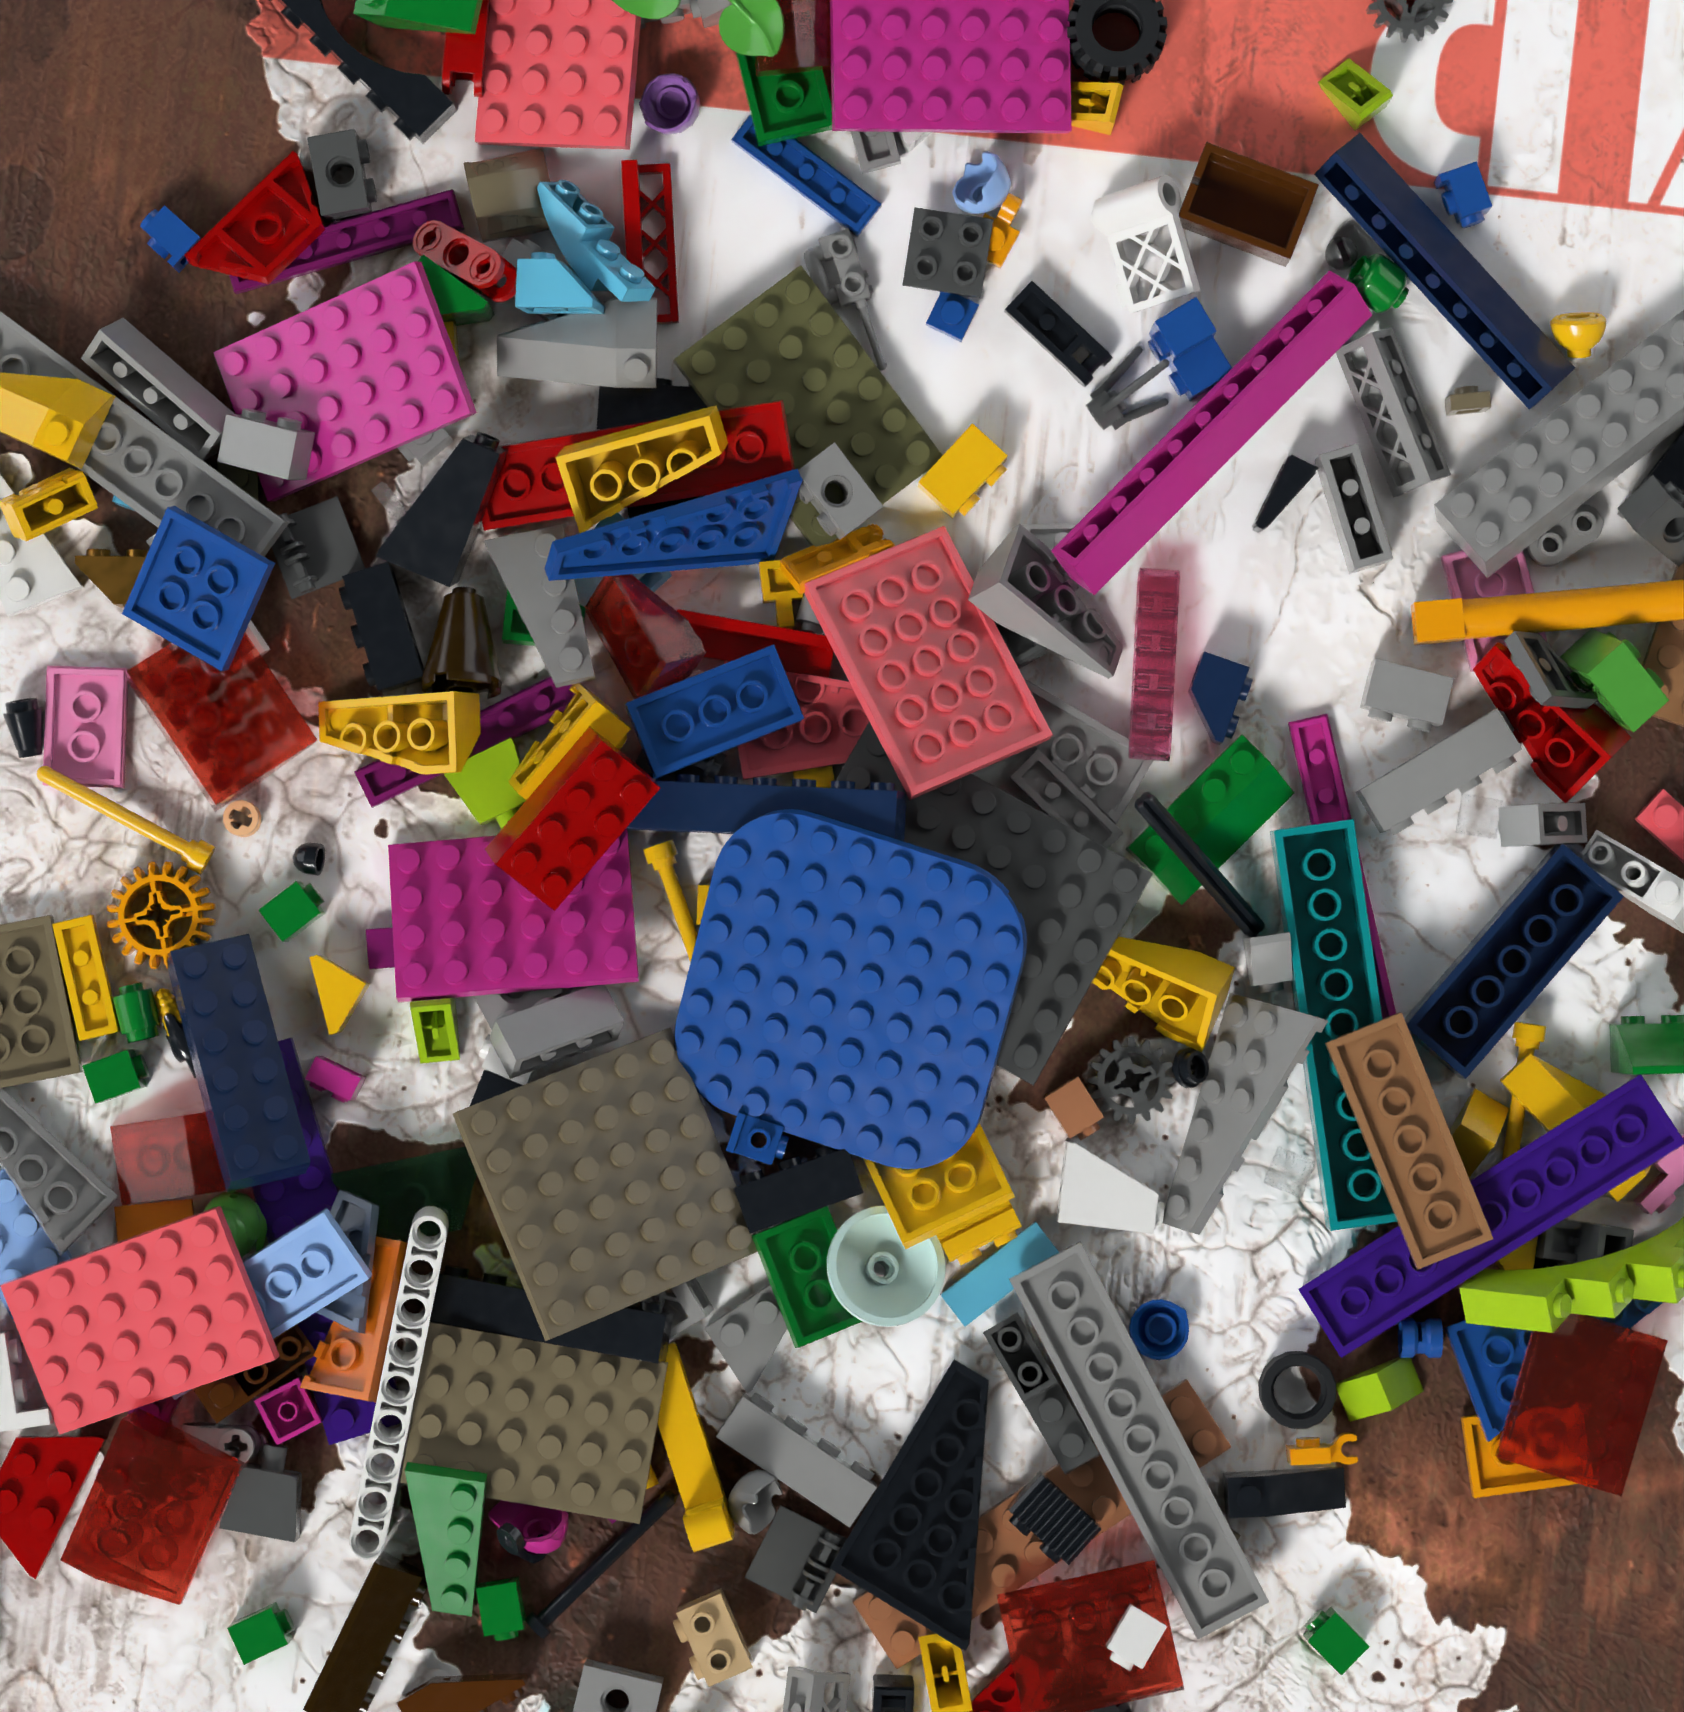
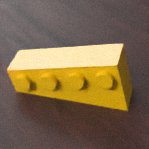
[555,405,728,533]

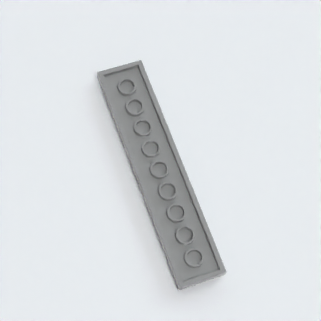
[0,311,289,557]
[1009,1242,1269,1639]

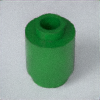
[113,982,161,1044]

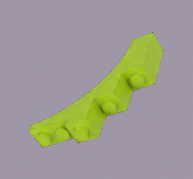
[1459,1217,1684,1333]

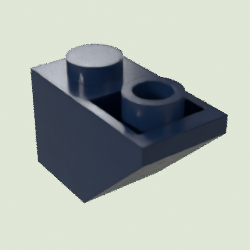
[1188,651,1253,745]

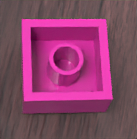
[305,1055,366,1103]
[254,1375,323,1445]

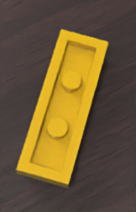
[52,915,121,1041]

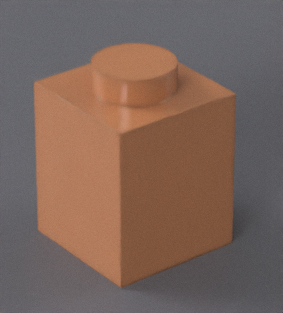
[1043,1076,1104,1141]

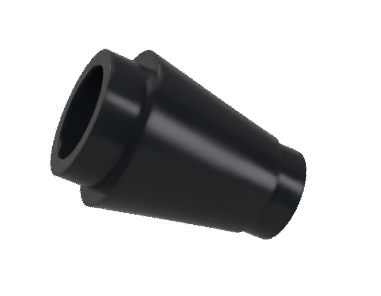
[3,698,43,758]

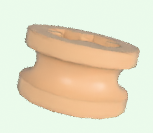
[223,800,262,837]

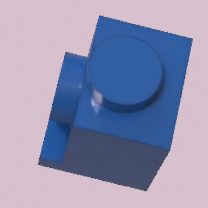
[1434,161,1492,228]
[140,205,201,273]
[726,1112,789,1165]

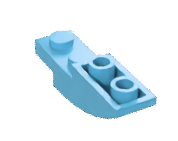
[537,180,656,302]

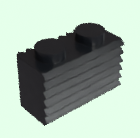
[1008,1471,1101,1565]

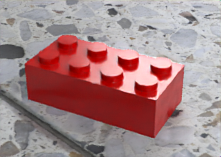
[485,727,660,911]

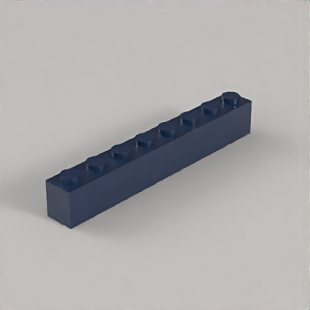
[1314,133,1575,410]
[626,773,907,842]

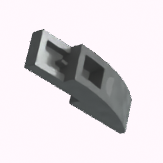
[983,1312,1100,1475]

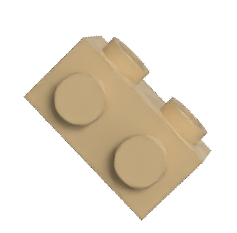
[673,1588,754,1687]

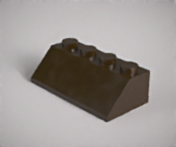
[303,1551,427,1712]

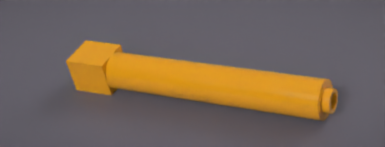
[1410,579,1684,645]

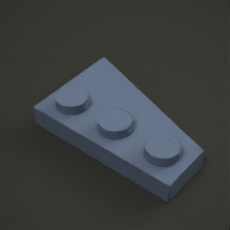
[316,1189,379,1334]

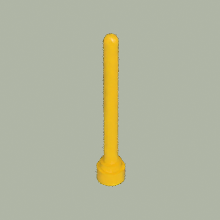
[37,766,216,875]
[643,839,698,963]
[1502,1022,1546,1161]

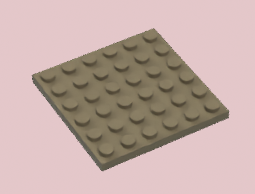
[452,1027,758,1341]

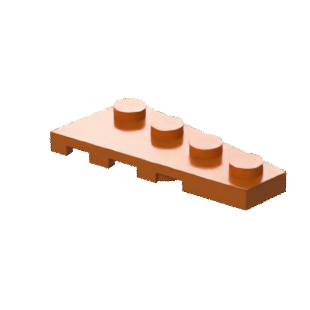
[300,1237,408,1403]

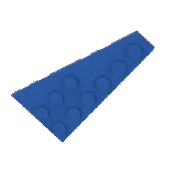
[544,469,803,581]
[1444,1299,1664,1442]

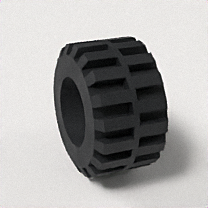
[1067,0,1167,85]

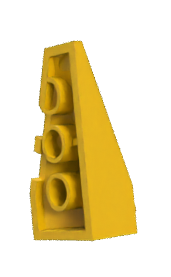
[0,372,116,469]
[318,691,481,775]
[1092,936,1235,1052]
[1500,1053,1652,1202]

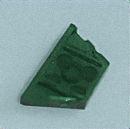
[330,1146,477,1241]

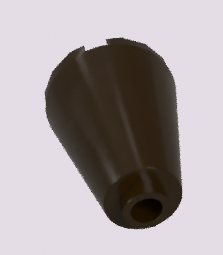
[421,587,502,699]

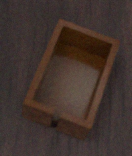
[1179,142,1319,267]

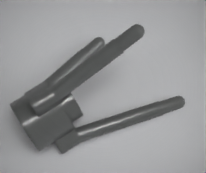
[1086,346,1169,431]

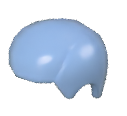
[952,151,1011,214]

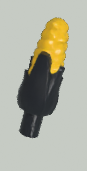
[154,988,196,1079]

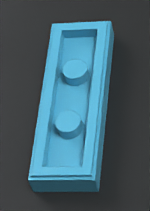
[940,1221,1059,1327]

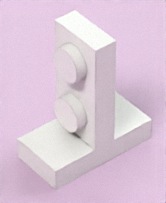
[0,1330,54,1432]

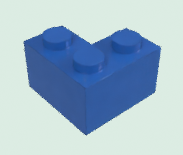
[1148,297,1232,401]

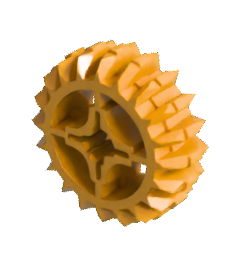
[107,861,216,969]

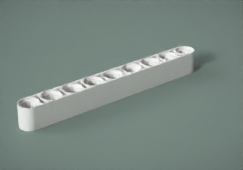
[349,1206,449,1560]

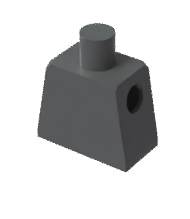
[219,1443,302,1542]

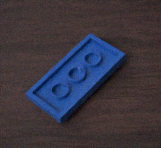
[624,644,804,779]

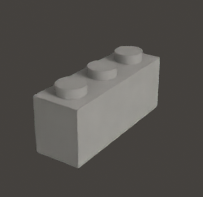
[1314,443,1393,574]
[489,985,624,1079]

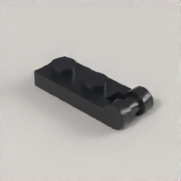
[1004,281,1113,387]

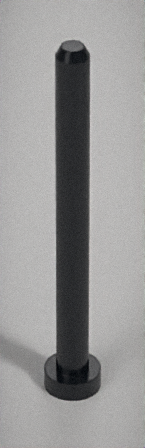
[525,1490,677,1639]

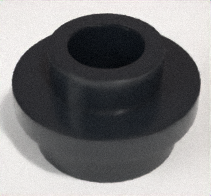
[1172,1048,1209,1088]

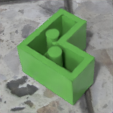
[1560,628,1669,733]

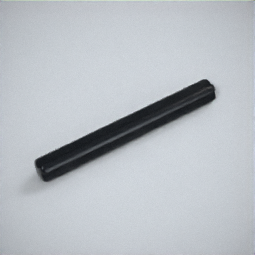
[1134,792,1265,938]

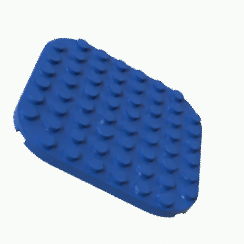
[675,809,1027,1169]

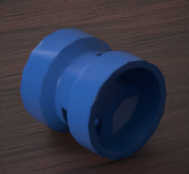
[1398,1318,1443,1358]

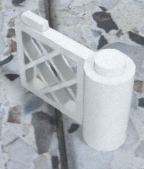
[1091,175,1201,314]

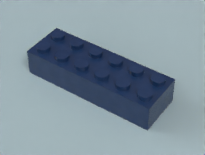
[1405,843,1624,1079]
[168,934,311,1192]

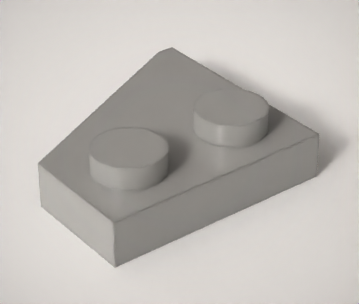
[705,1285,787,1393]

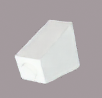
[1056,1141,1165,1234]

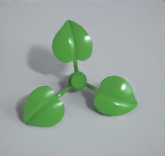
[612,0,784,57]

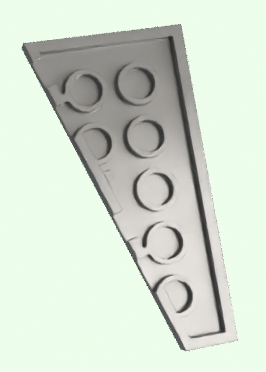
[1163,993,1328,1235]

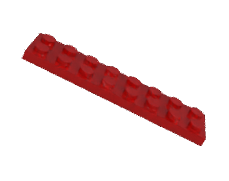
[482,400,795,530]

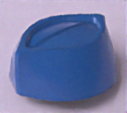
[1129,1299,1189,1360]

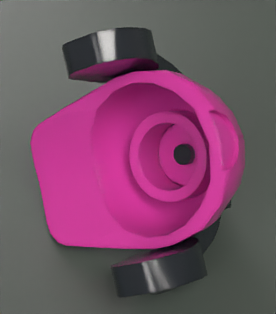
[488,1500,569,1564]

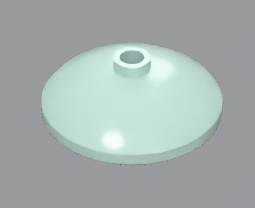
[827,1206,946,1327]

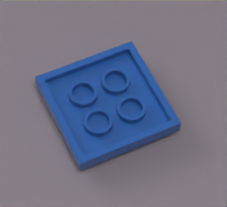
[122,506,275,671]

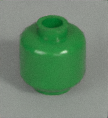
[1347,253,1409,313]

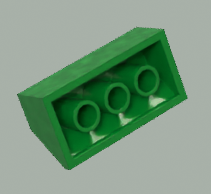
[1125,734,1294,905]

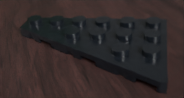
[830,1359,989,1651]

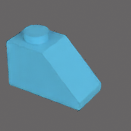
[515,252,605,314]

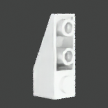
[1579,830,1684,933]

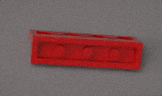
[621,160,679,324]
[672,609,834,678]

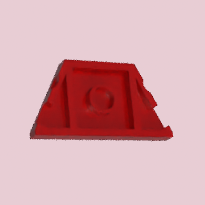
[185,151,325,284]
[0,1435,107,1579]

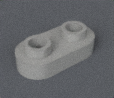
[1527,504,1603,567]

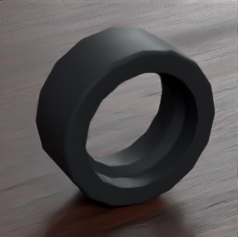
[1258,1351,1337,1429]

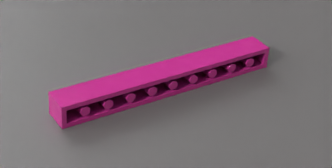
[1051,270,1372,595]

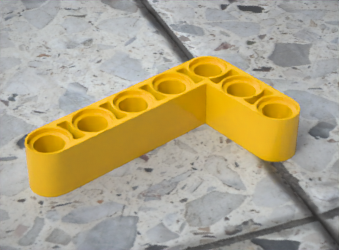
[658,1342,735,1552]

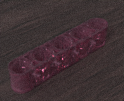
[1128,568,1180,761]

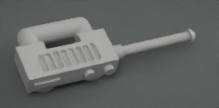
[804,228,887,371]

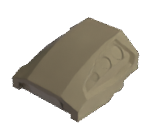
[463,148,551,243]

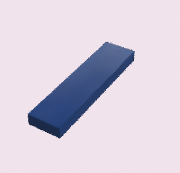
[731,115,882,238]

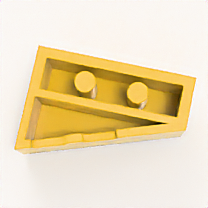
[508,683,631,800]

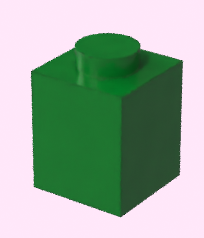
[258,881,325,942]
[82,1049,149,1104]
[476,1576,527,1641]
[227,1602,295,1665]
[1303,1607,1370,1676]

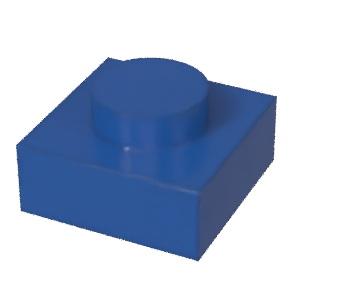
[926,292,979,342]

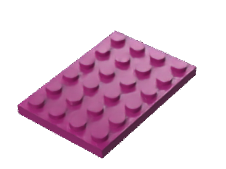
[830,0,1072,134]
[213,261,477,501]
[388,829,639,1002]

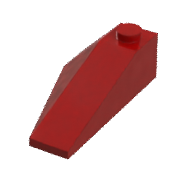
[1473,642,1632,803]

